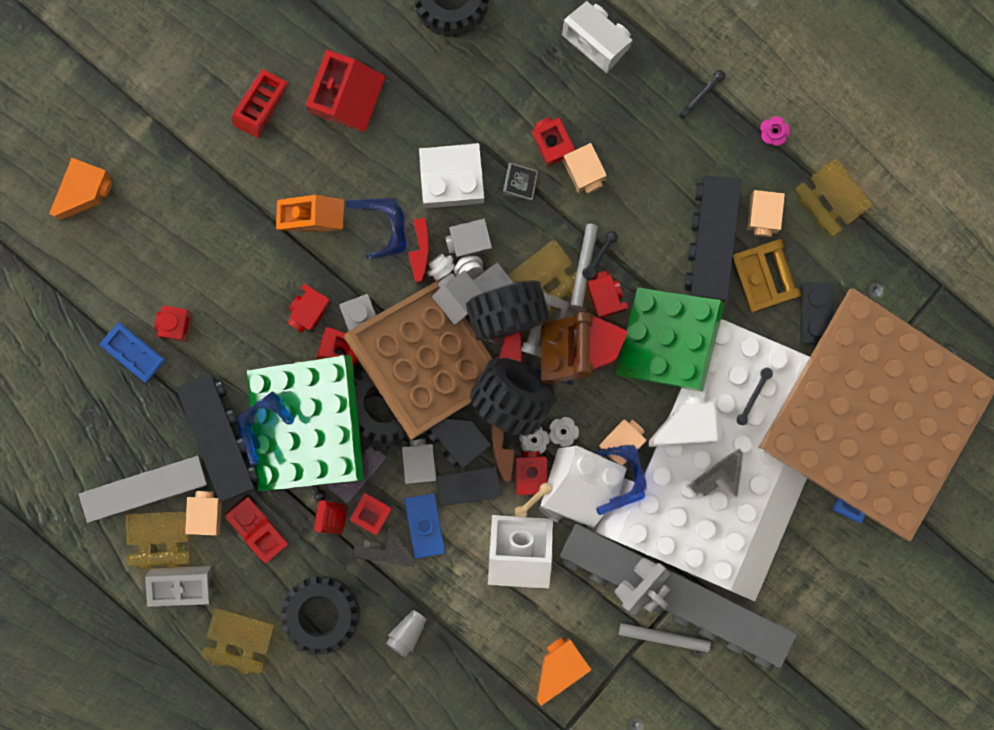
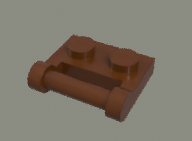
[541,312,593,384]

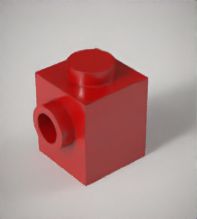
[516,451,547,495]

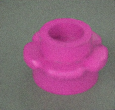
[760,116,790,146]

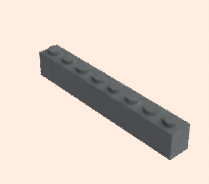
[558,523,797,669]

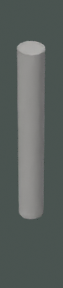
[570,224,598,310]
[618,623,711,653]

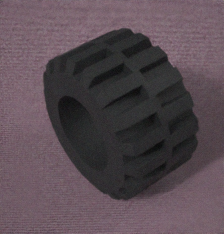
[414,0,489,37]
[466,280,551,341]
[470,357,556,436]
[354,371,408,451]
[280,576,360,655]

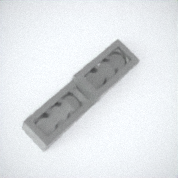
[78,456,207,523]

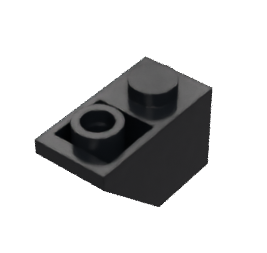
[425,419,491,468]

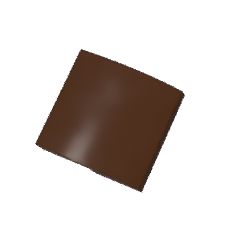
[491,424,514,482]

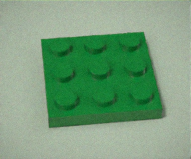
[615,287,725,392]

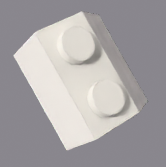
[562,1,632,73]
[419,143,484,209]
[649,397,718,447]
[541,446,627,528]
[488,515,553,588]

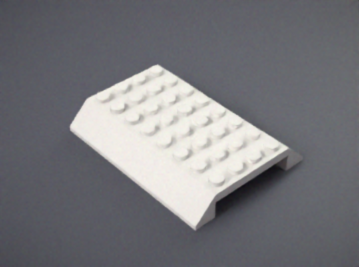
[587,319,810,601]

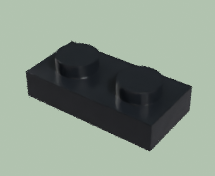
[800,283,833,344]

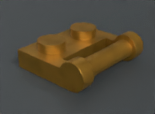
[732,239,802,313]

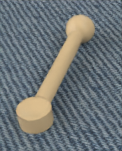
[515,483,552,517]

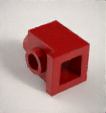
[531,117,575,168]
[587,270,628,319]
[287,283,332,333]
[154,305,192,342]
[316,327,360,367]
[350,493,392,535]

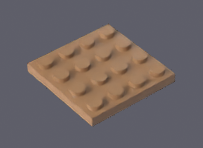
[343,279,493,440]

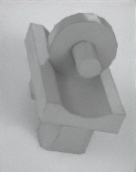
[615,558,671,617]

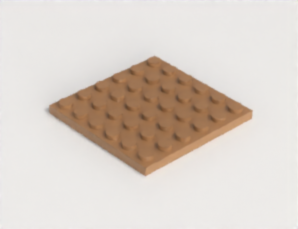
[758,289,994,541]

